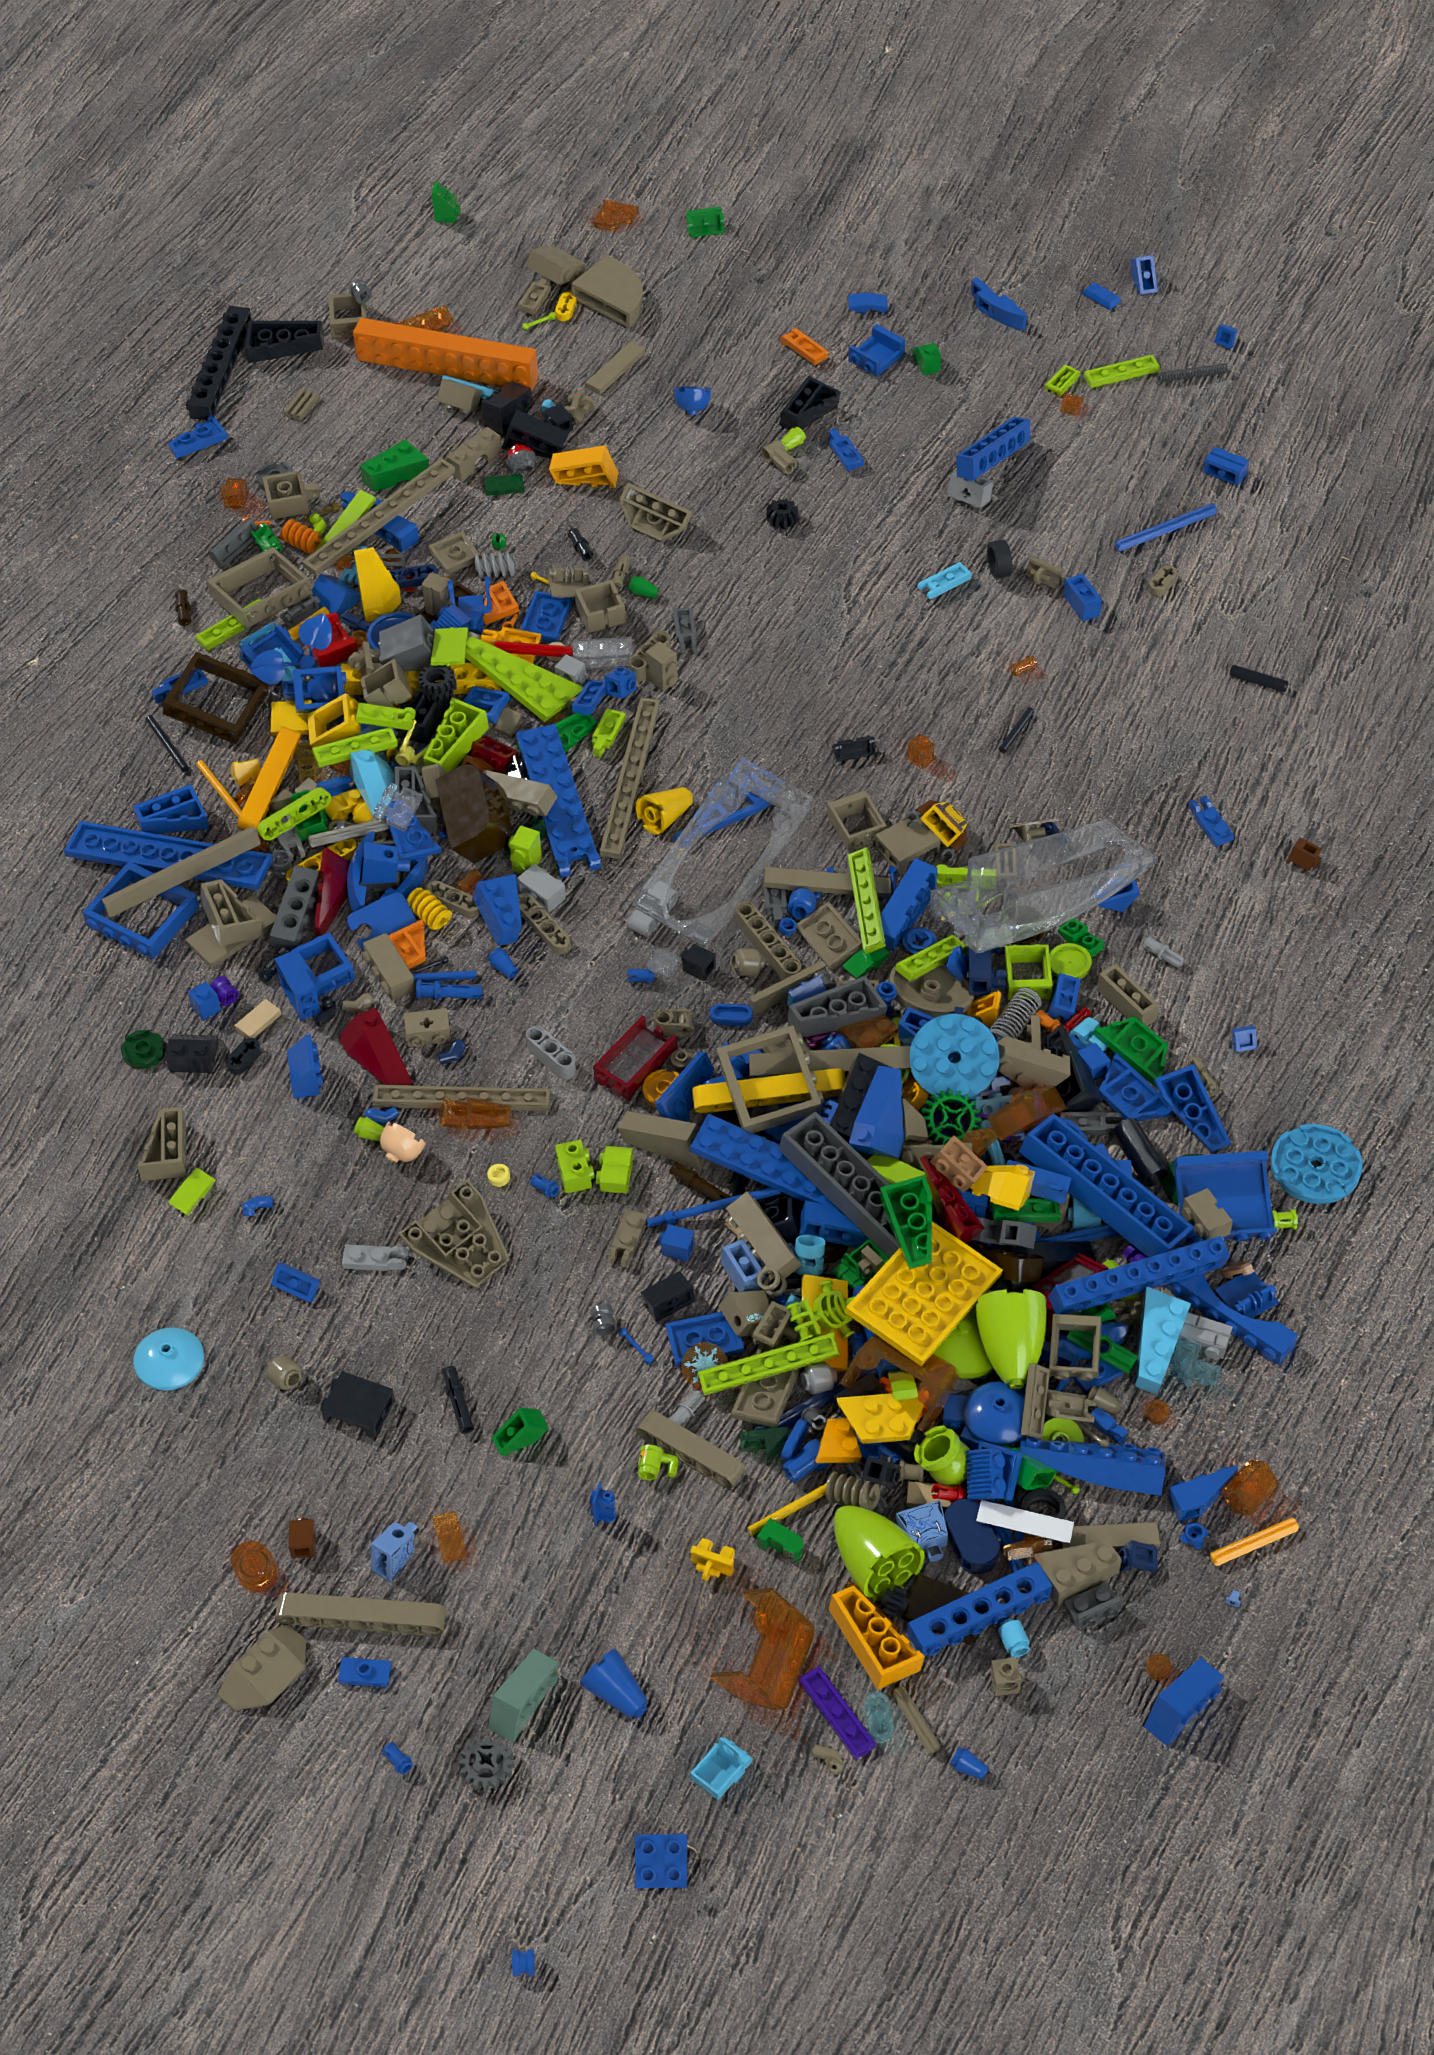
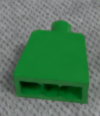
[1002,1445,1057,1490]

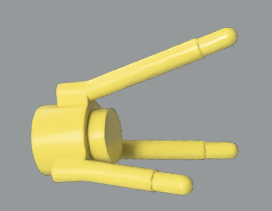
[395,720,430,767]

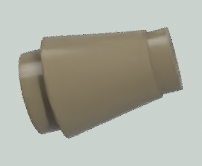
[1087,1385,1122,1415]

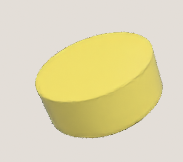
[487,1164,510,1187]

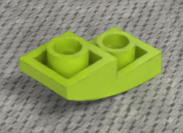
[168,1168,216,1216]

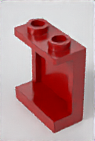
[300,612,357,668]

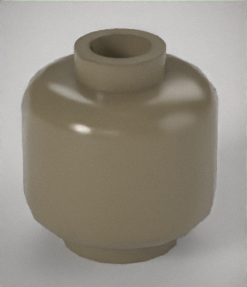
[731,948,764,976]
[266,1355,302,1390]

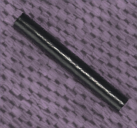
[999,707,1034,753]

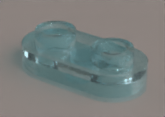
[864,1692,894,1743]

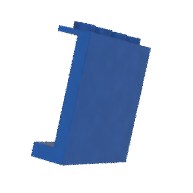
[1173,1151,1277,1245]

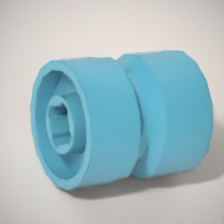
[794,1235,825,1276]

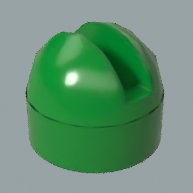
[491,533,507,550]

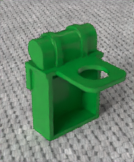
[291,790,328,841]
[833,1239,890,1292]

